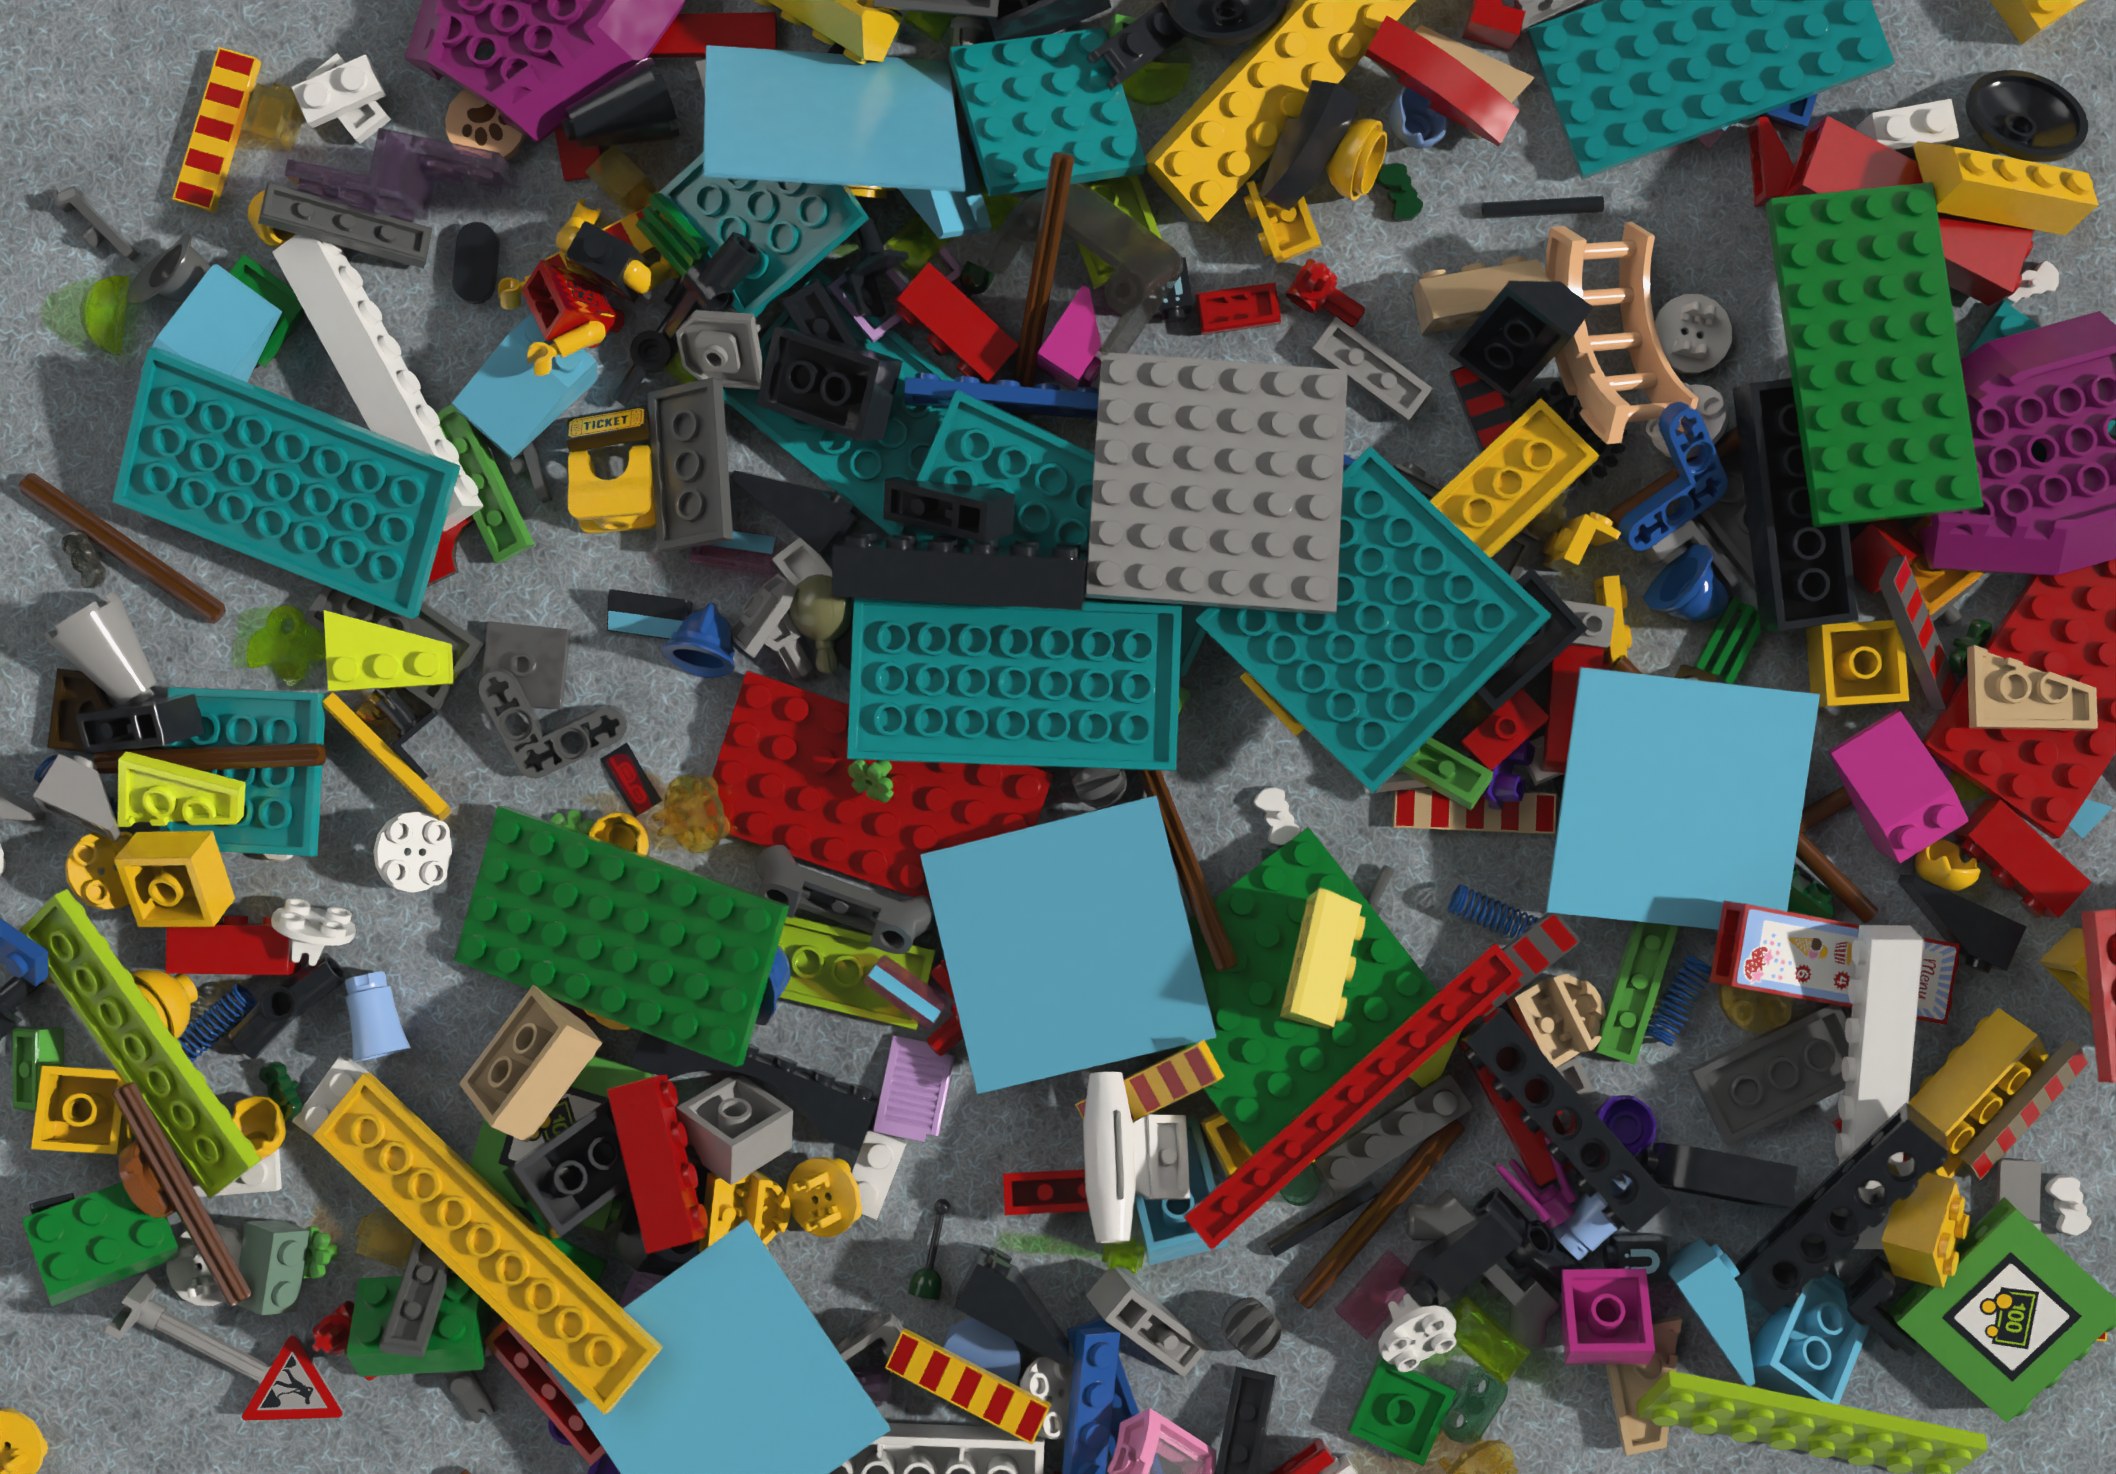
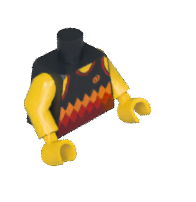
[556,199,680,304]

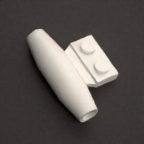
[1083,1072,1190,1243]

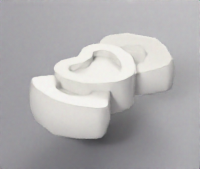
[2003,261,2059,304]
[1253,787,1300,846]
[2045,1175,2092,1235]

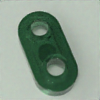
[1442,1366,1508,1445]

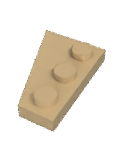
[1414,25,1535,139]
[1967,645,2098,730]
[1605,1315,1682,1456]

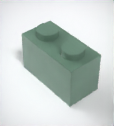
[237,1220,309,1315]

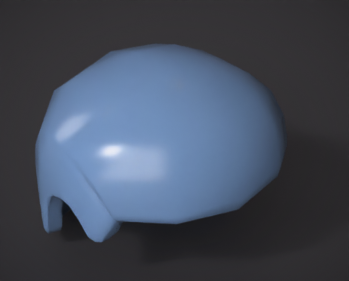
[1388,87,1449,149]

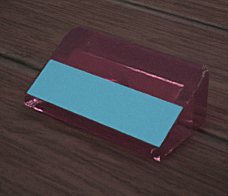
[689,530,778,576]
[863,955,948,1029]

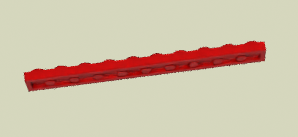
[1183,943,1524,1250]

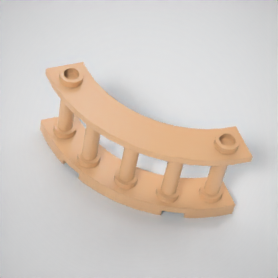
[1545,222,1699,444]

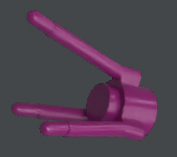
[1495,1136,1578,1229]

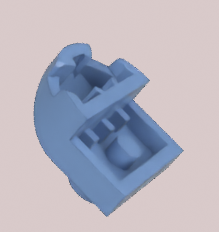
[942,1316,1024,1385]

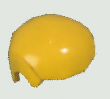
[589,812,649,855]
[1915,839,1980,891]
[232,1095,286,1160]

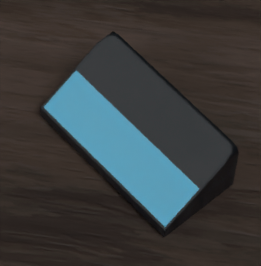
[607,589,693,640]

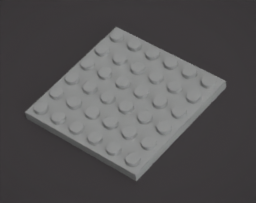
[1085,352,1348,615]

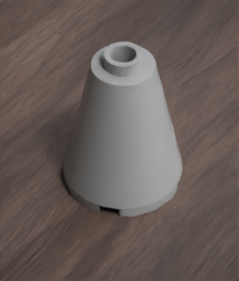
[44,591,157,705]

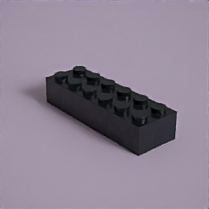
[1732,378,1859,631]
[831,531,1088,611]

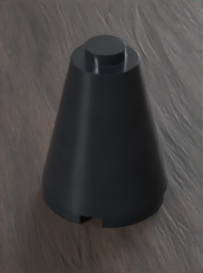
[560,58,680,148]

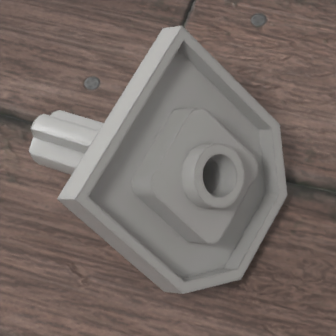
[676,306,775,390]
[732,573,812,679]

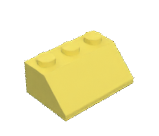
[1280,888,1365,1029]

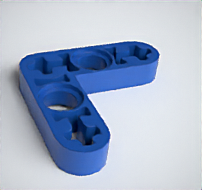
[1618,402,1728,551]

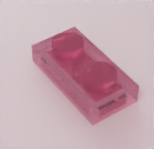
[1335,1249,1408,1340]

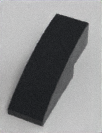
[1258,80,1361,211]

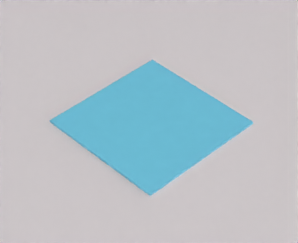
[703,45,965,192]
[1546,667,1820,930]
[920,796,1216,1094]
[547,1220,891,1474]

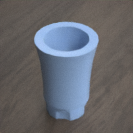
[345,971,411,1062]
[1552,1178,1625,1261]

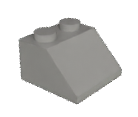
[676,1072,793,1185]

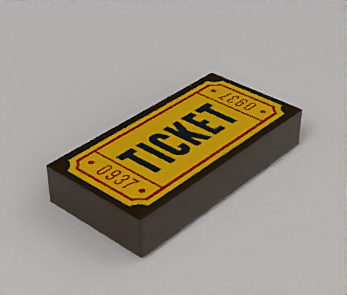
[566,405,650,452]

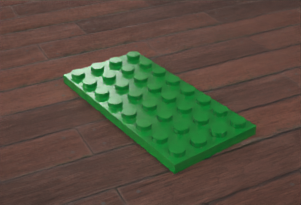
[1766,182,1983,527]
[454,806,790,1067]

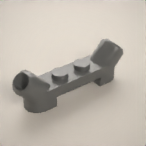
[755,845,936,954]
[1405,1190,1561,1349]

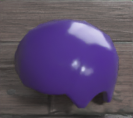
[1595,1095,1657,1156]

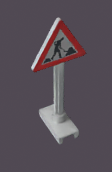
[104,1273,344,1421]

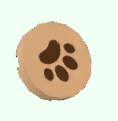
[445,89,526,166]

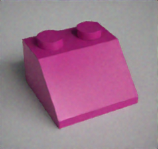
[1037,285,1101,391]
[1561,1269,1655,1365]

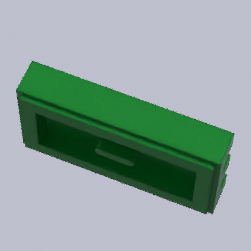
[636,193,711,278]
[1693,596,1761,684]

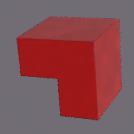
[1462,0,1526,51]
[1850,519,1925,594]

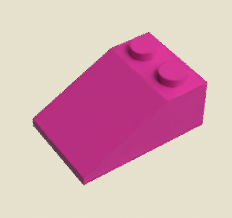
[1827,709,1969,864]

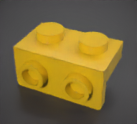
[1243,180,1322,265]
[1543,512,1621,572]

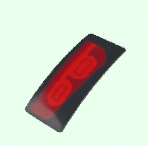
[600,742,663,817]

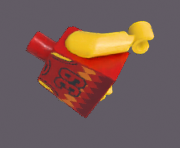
[498,259,625,376]

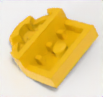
[699,1170,791,1252]

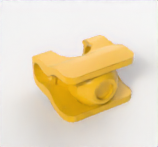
[568,445,656,534]

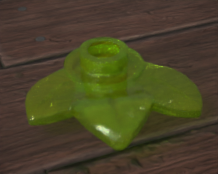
[246,605,326,686]

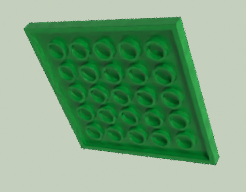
[1171,827,1438,1155]

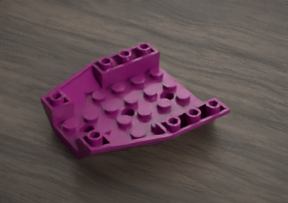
[405,0,688,143]
[1918,311,2116,576]

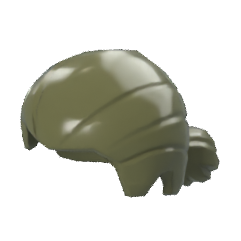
[788,574,853,673]

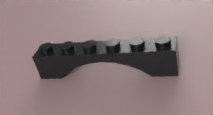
[630,1032,879,1151]

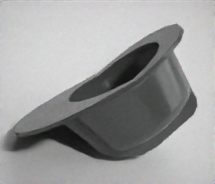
[127,234,210,304]

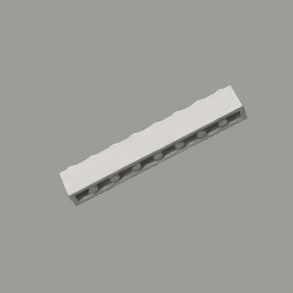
[272,234,484,531]
[1832,925,1924,1249]

